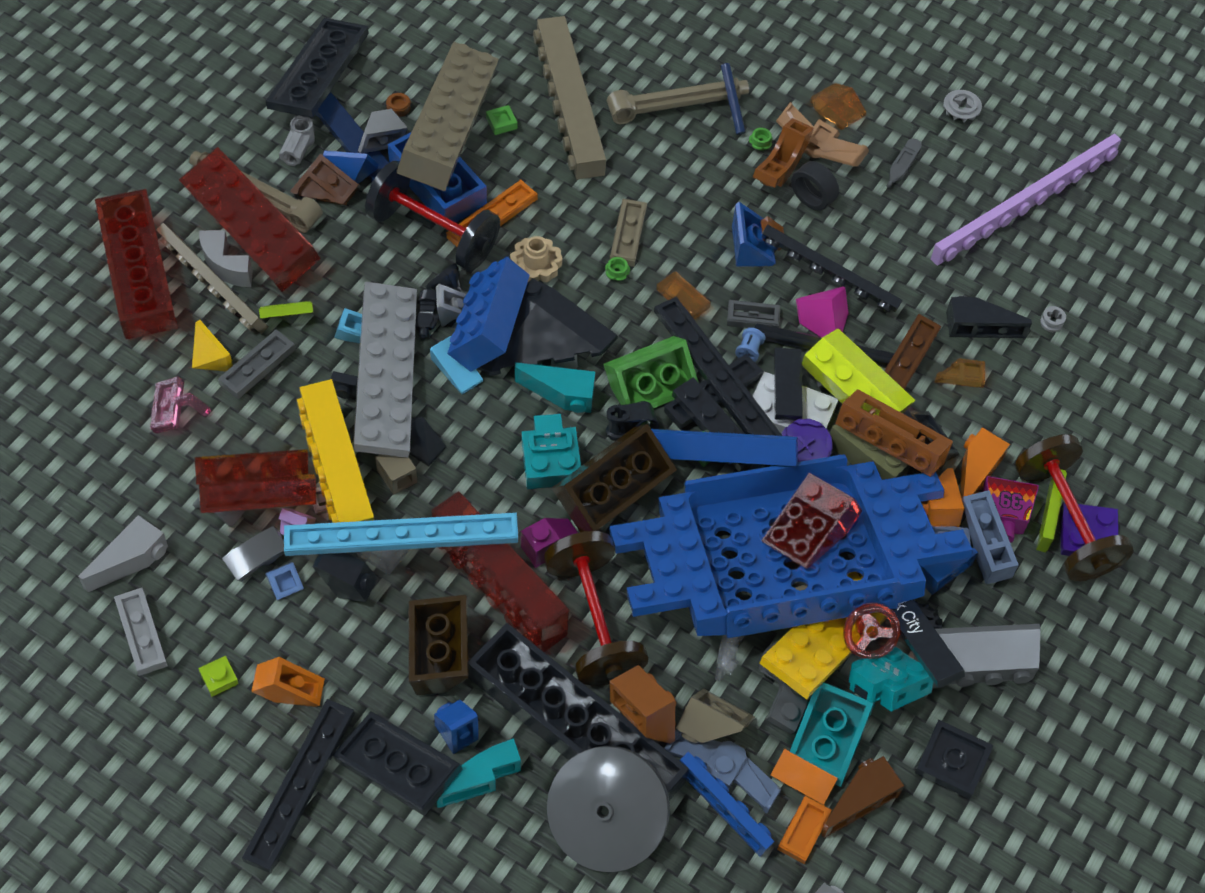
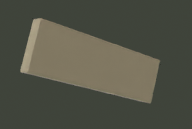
[610,199,647,267]

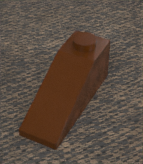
[821,756,904,838]

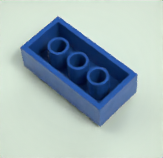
[388,132,487,223]
[447,257,530,372]

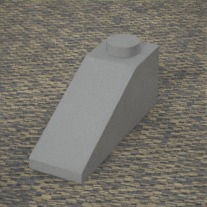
[78,515,168,592]

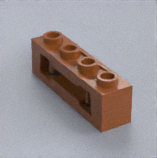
[835,389,953,477]

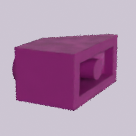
[521,518,578,568]

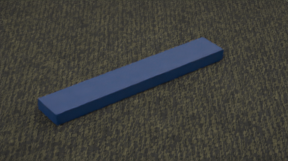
[651,429,798,466]

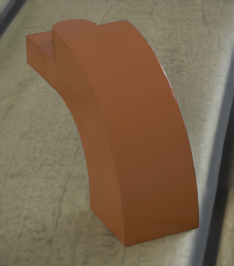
[753,118,814,188]

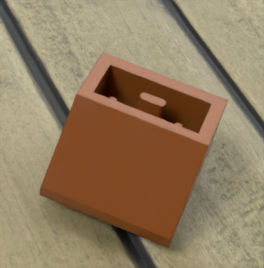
[610,665,676,744]

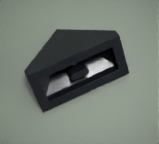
[409,417,446,467]

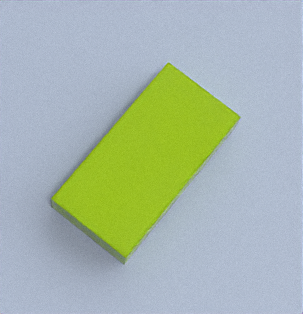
[259,301,314,318]

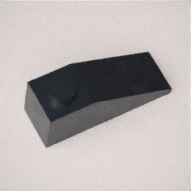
[946,296,1032,338]

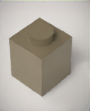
[375,454,417,495]

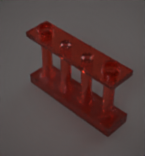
[194,449,316,513]

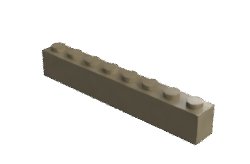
[533,16,606,180]

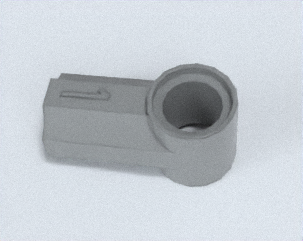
[279,115,315,167]

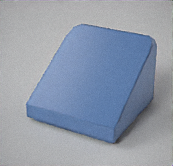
[265,562,304,600]

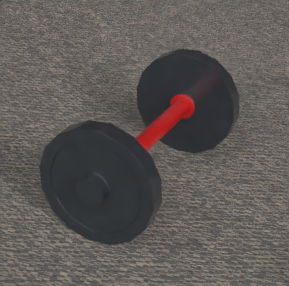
[365,161,500,272]

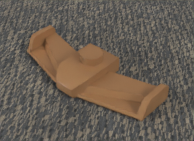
[776,102,869,166]

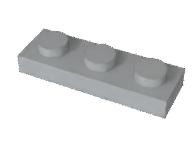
[114,588,168,676]

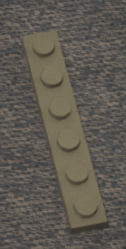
[156,223,269,334]

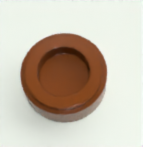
[386,93,411,117]

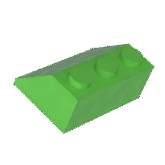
[603,336,699,408]

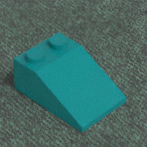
[790,682,875,787]

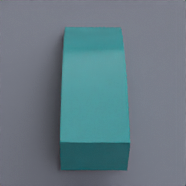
[436,738,521,808]

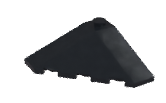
[477,278,618,376]

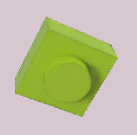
[198,656,239,697]

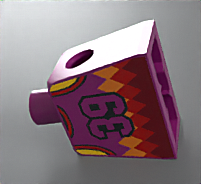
[981,476,1039,543]

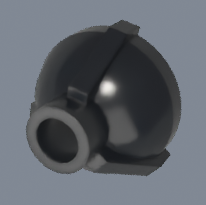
[425,263,463,292]

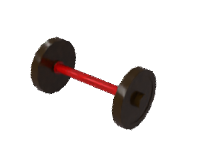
[1014,434,1134,581]
[544,531,649,686]

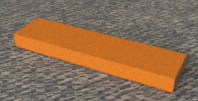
[446,180,538,247]

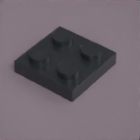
[915,720,994,799]

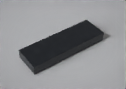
[774,348,803,421]

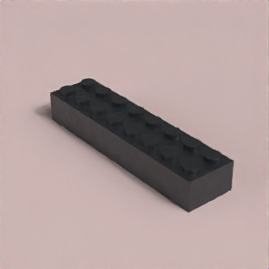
[468,623,689,801]

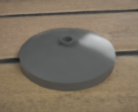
[547,746,670,872]

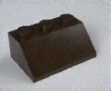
[409,595,469,695]

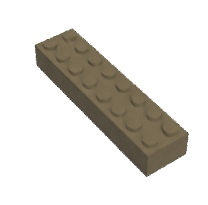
[397,42,499,191]

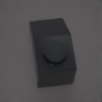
[312,553,378,602]

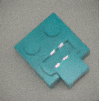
[521,414,581,489]
[849,645,934,711]

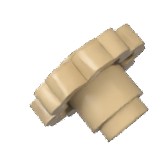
[510,236,562,282]

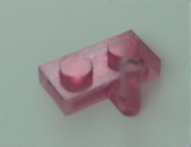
[150,376,210,434]

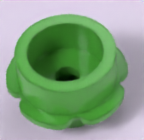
[749,128,773,150]
[605,257,630,281]

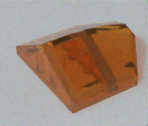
[810,83,866,130]

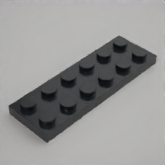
[266,18,369,118]

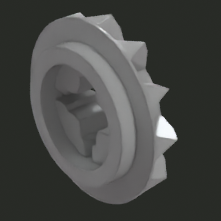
[943,90,982,122]

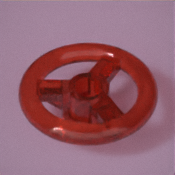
[843,603,900,659]

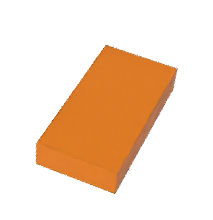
[771,749,838,805]
[777,796,832,864]

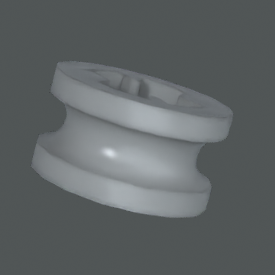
[1040,306,1066,332]

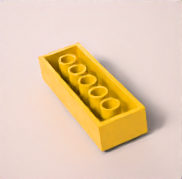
[296,379,374,553]

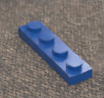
[679,752,774,857]

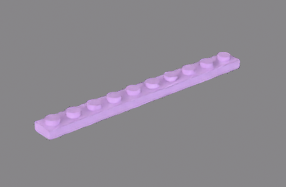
[931,134,1121,266]

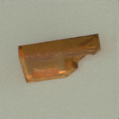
[935,358,985,388]

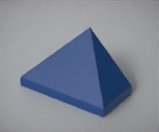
[323,151,379,184]

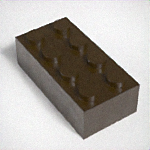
[552,424,677,532]

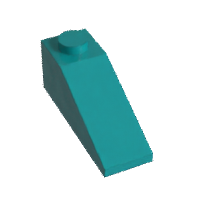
[515,363,595,413]

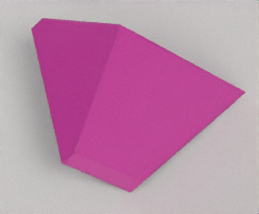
[796,287,849,337]

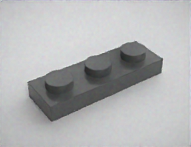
[218,330,296,399]

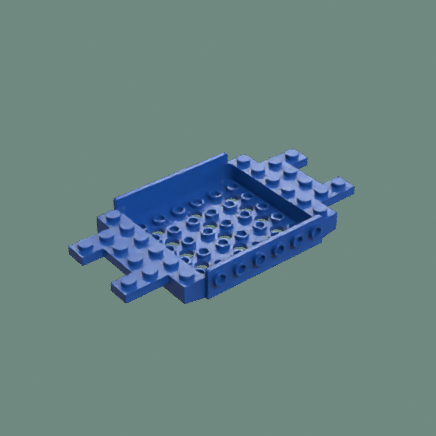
[610,454,973,639]

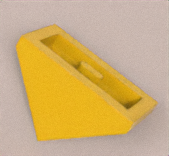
[192,320,233,371]

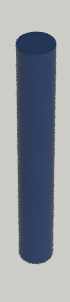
[721,63,746,135]

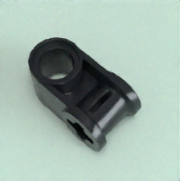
[606,401,660,441]

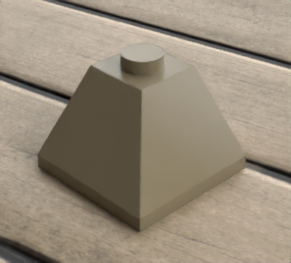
[676,689,755,743]

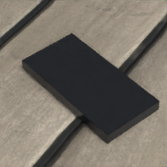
[332,711,463,816]

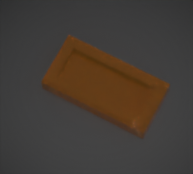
[656,271,711,319]

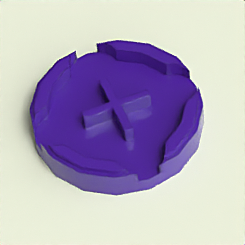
[781,419,833,462]

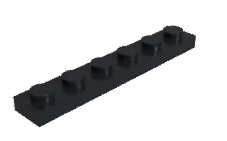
[762,224,903,313]
[242,699,355,874]

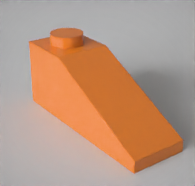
[960,427,1010,512]

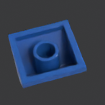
[732,202,776,266]

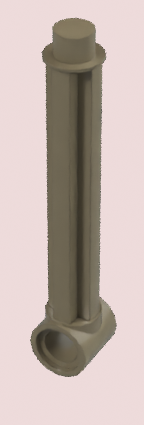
[607,78,749,124]
[189,151,323,233]

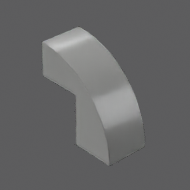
[199,230,253,287]

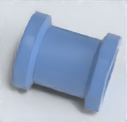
[735,328,766,362]

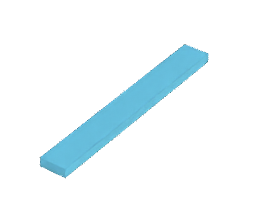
[284,513,518,556]

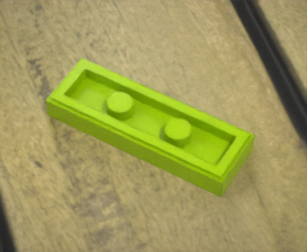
[1036,470,1067,553]

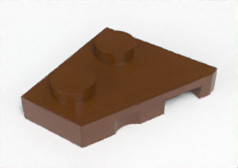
[291,154,361,206]

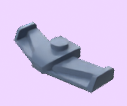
[664,729,782,813]

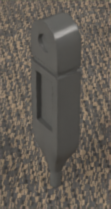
[886,139,922,188]

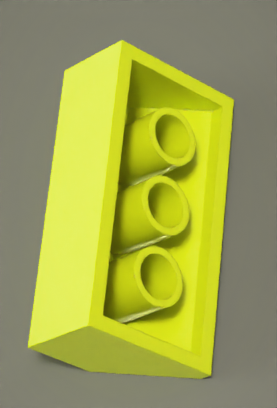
[802,329,915,416]

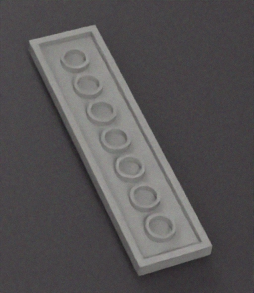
[353,282,417,458]

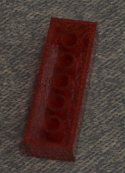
[179,147,321,292]
[95,189,178,340]
[432,491,569,652]

